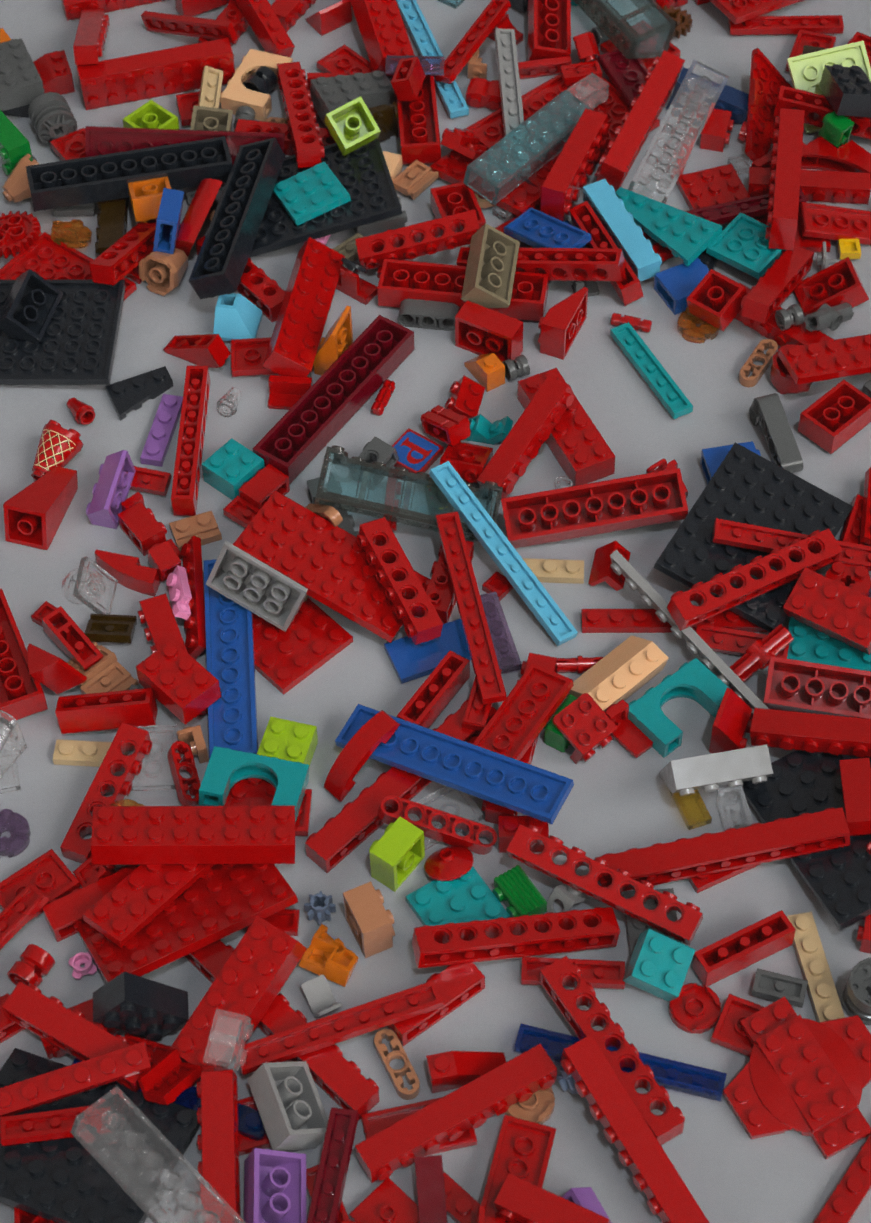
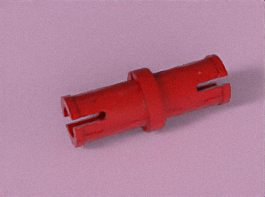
[556,655,603,674]

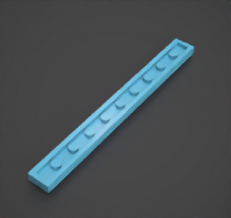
[396,0,469,119]
[429,461,578,646]

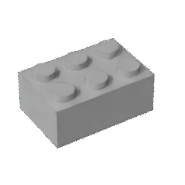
[247,1061,328,1151]

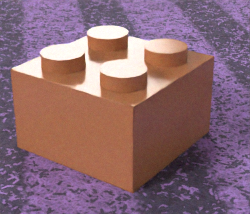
[343,882,395,958]

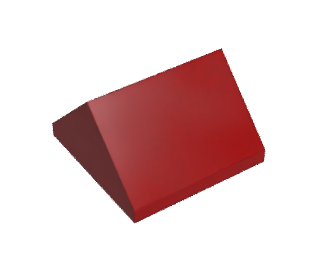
[305,0,352,36]
[27,643,88,694]

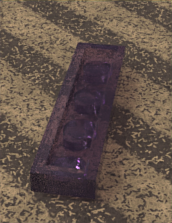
[480,592,522,674]

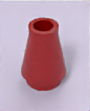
[67,398,95,425]

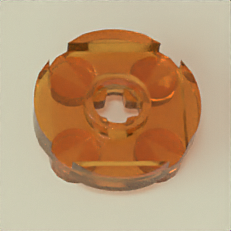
[50,219,92,248]
[677,307,719,344]

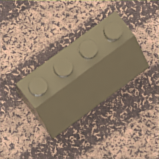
[461,223,520,308]

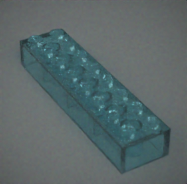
[463,90,593,205]

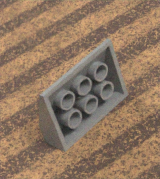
[205,541,308,632]
[659,744,773,796]

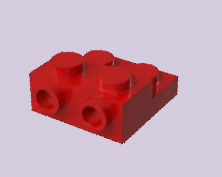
[441,127,493,161]
[440,442,493,483]

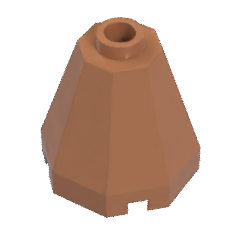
[2,154,39,203]
[139,248,188,296]

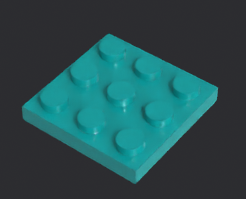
[273,161,351,226]
[706,212,785,279]
[405,866,510,926]

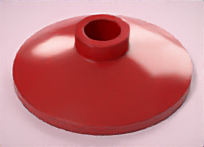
[425,846,474,881]

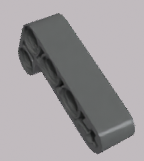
[749,393,803,473]

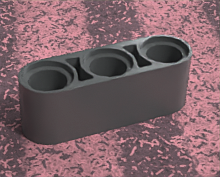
[397,299,460,331]

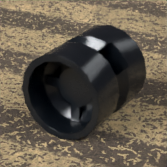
[243,66,278,94]

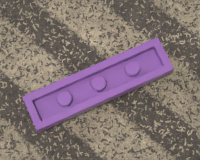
[140,394,183,467]

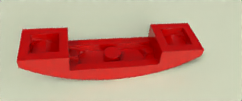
[323,710,400,802]

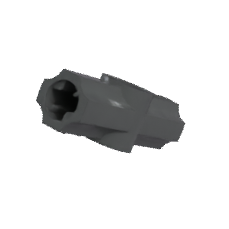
[804,302,854,332]

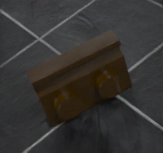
[369,102,399,141]
[84,614,137,644]

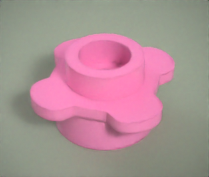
[68,952,97,979]

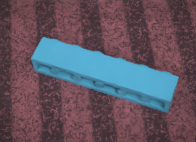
[583,179,662,282]

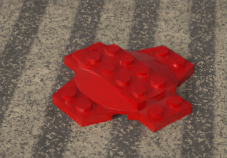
[723,996,871,1160]

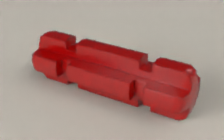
[611,313,652,333]
[371,379,395,416]

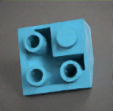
[213,293,263,341]

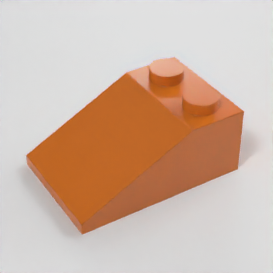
[313,306,353,376]

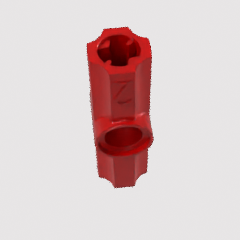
[730,624,794,683]

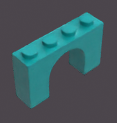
[628,658,729,758]
[199,746,309,823]

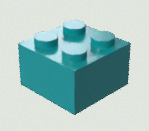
[202,438,265,500]
[622,929,695,1002]

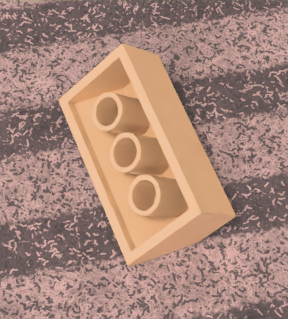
[568,635,669,712]

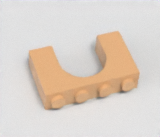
[219,49,293,122]

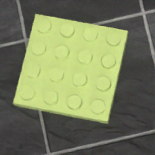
[787,41,871,134]

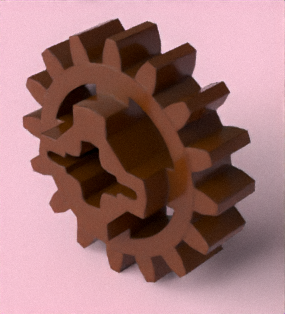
[651,6,692,39]

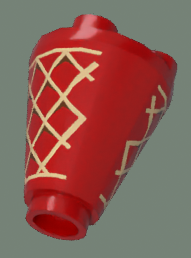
[31,420,83,480]

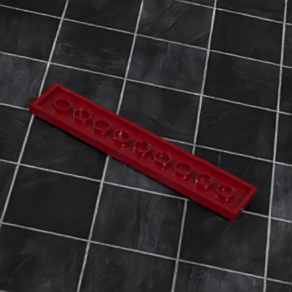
[85,126,285,165]

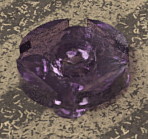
[0,809,31,858]

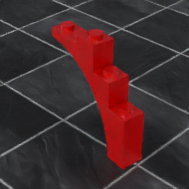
[751,136,871,179]

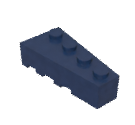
[666,67,749,125]

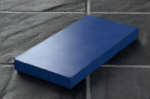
[504,207,592,248]
[384,619,471,684]

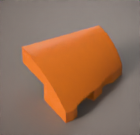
[299,924,359,987]

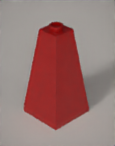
[3,466,78,550]

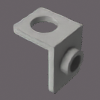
[817,242,842,271]
[547,884,591,913]
[301,975,342,1017]

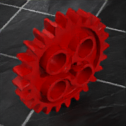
[0,210,42,259]

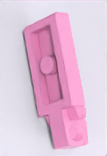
[166,565,192,621]

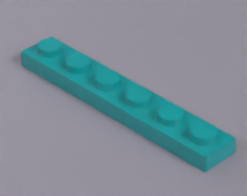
[610,322,693,419]

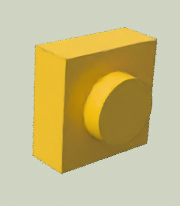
[838,239,861,259]

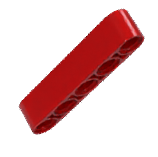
[378,795,497,855]

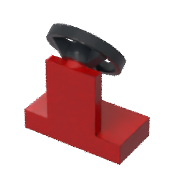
[336,257,378,305]

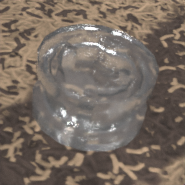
[553,476,573,490]

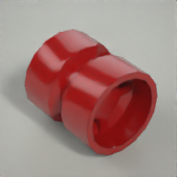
[7,944,55,987]

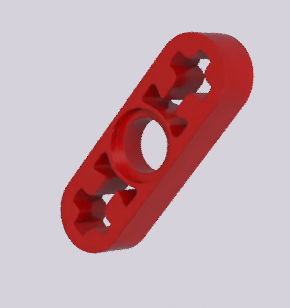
[167,741,201,806]

